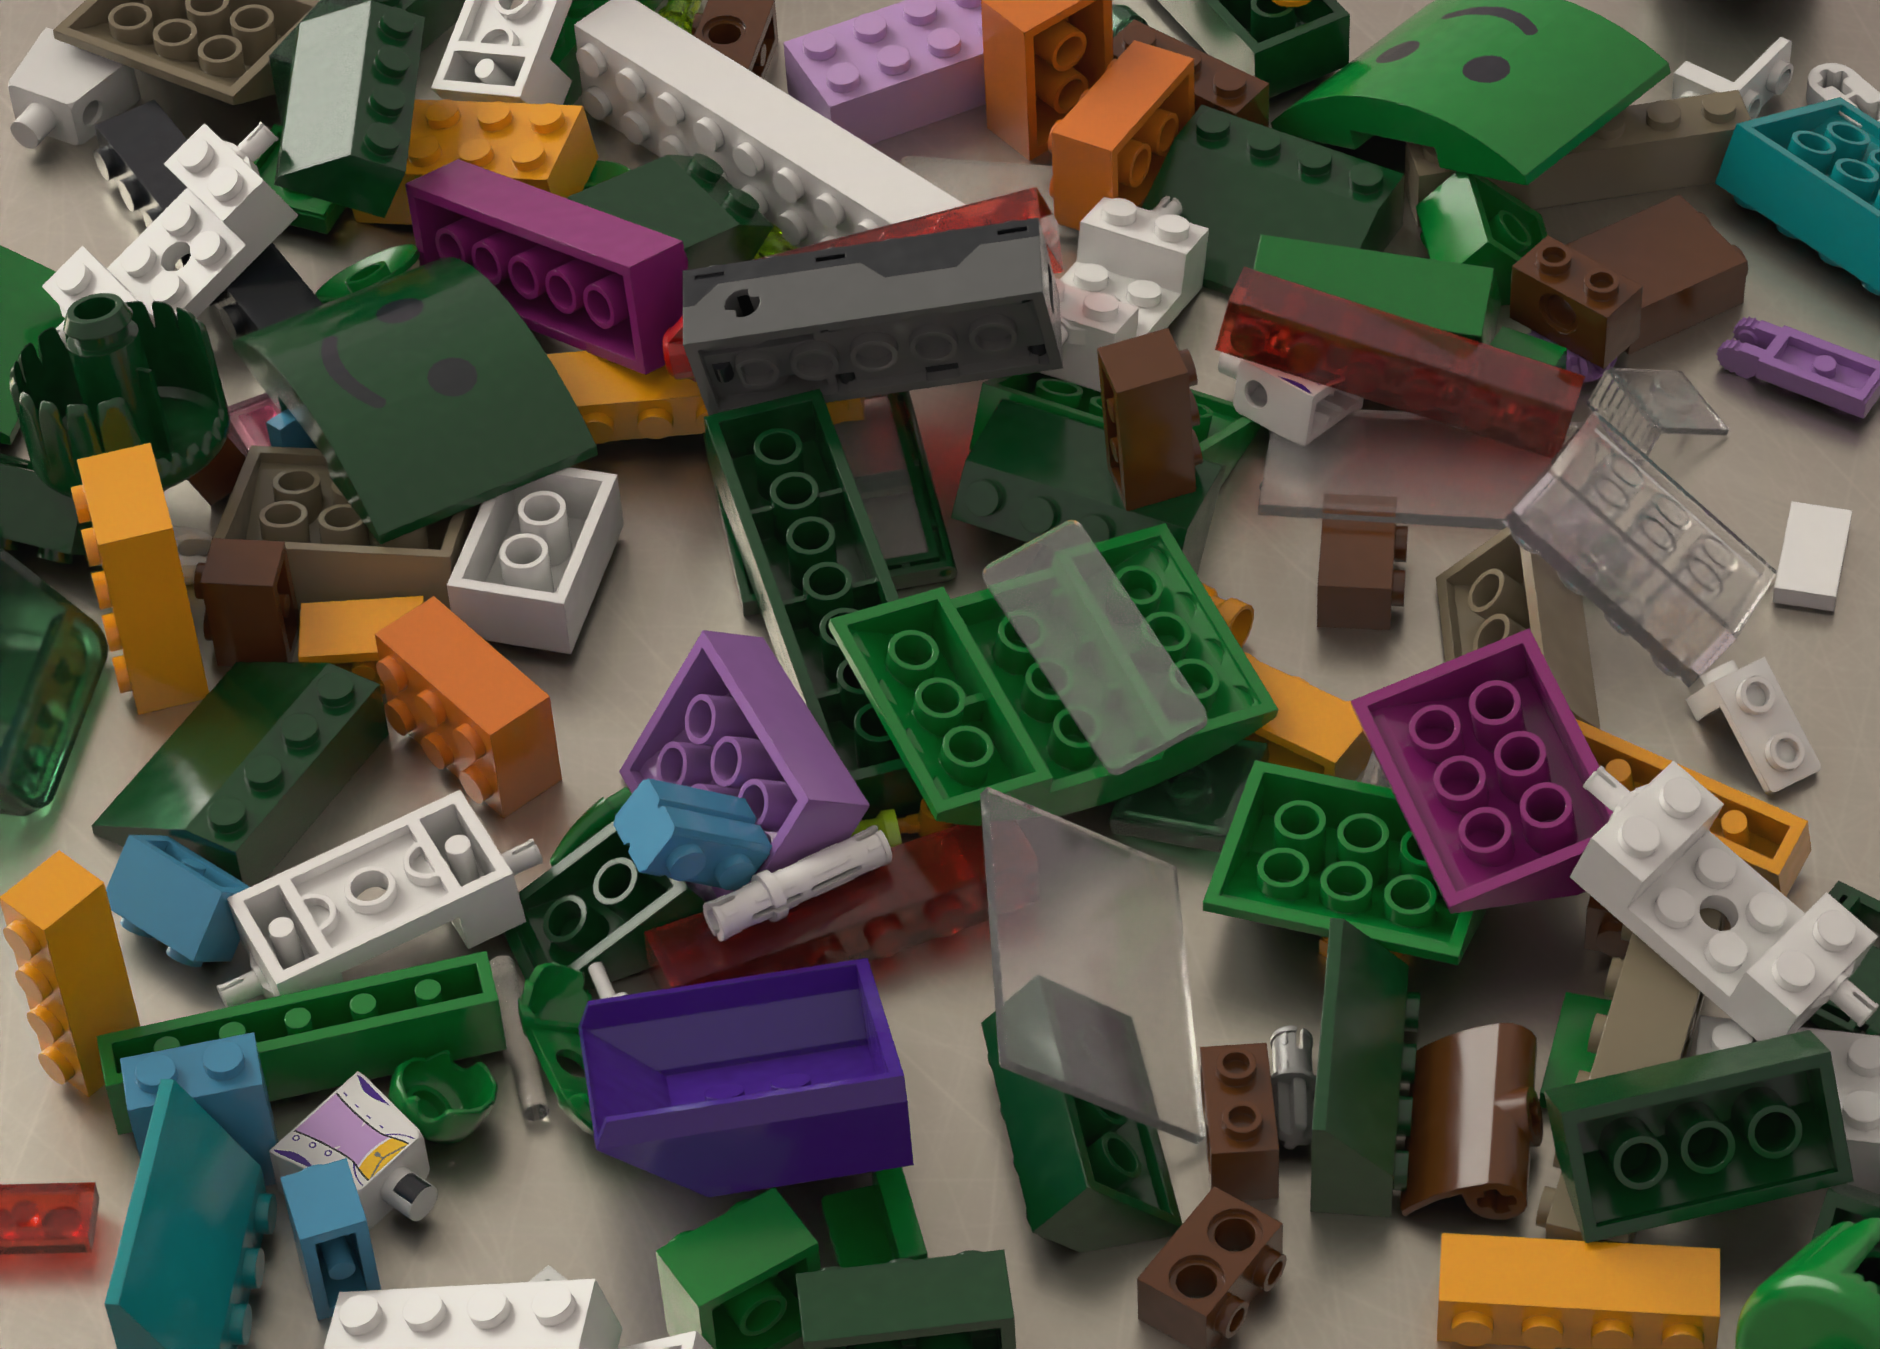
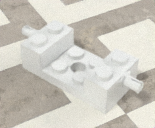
[431,0,572,105]
[42,121,298,349]
[1039,196,1209,392]
[1570,760,1879,1041]
[217,790,543,1008]

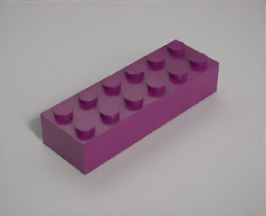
[405,159,688,375]

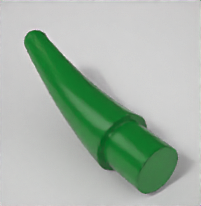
[550,787,632,867]

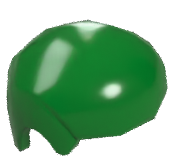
[389,1050,498,1145]

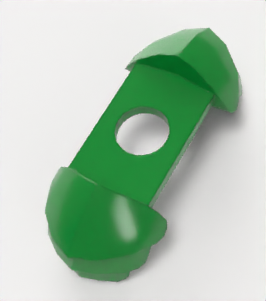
[518,962,594,1137]

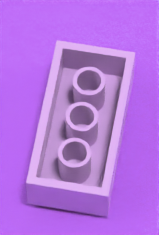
[783,0,986,145]

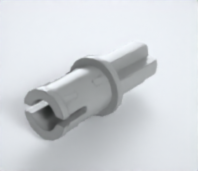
[1270,1025,1316,1149]

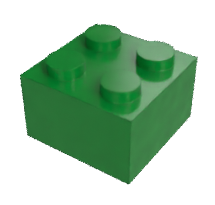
[656,1187,821,1349]

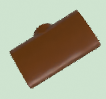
[1400,1023,1543,1220]

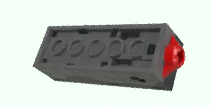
[662,217,1063,415]

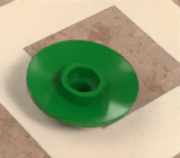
[315,244,420,304]

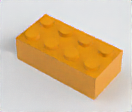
[352,99,599,225]
[70,443,209,715]

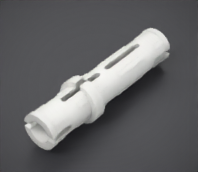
[703,825,892,941]

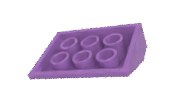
[619,630,870,943]

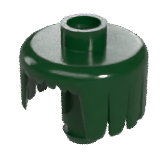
[9,293,230,498]

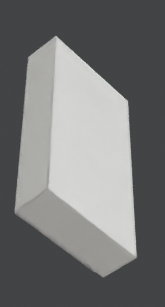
[1773,501,1852,611]

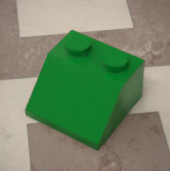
[1415,171,1548,306]

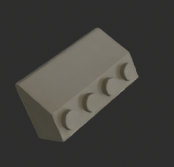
[1436,514,1601,730]

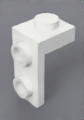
[1672,37,1794,120]
[1686,657,1821,795]

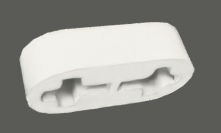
[1806,63,1880,128]

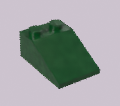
[567,153,774,270]
[504,820,717,991]

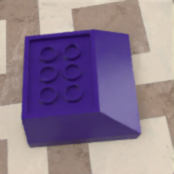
[578,958,914,1197]

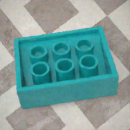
[1715,97,1880,296]
[104,1079,277,1349]

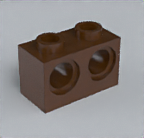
[1200,1043,1279,1201]
[1137,1186,1287,1349]

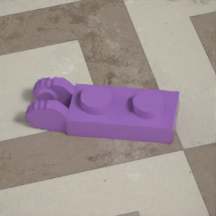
[1716,316,1880,419]

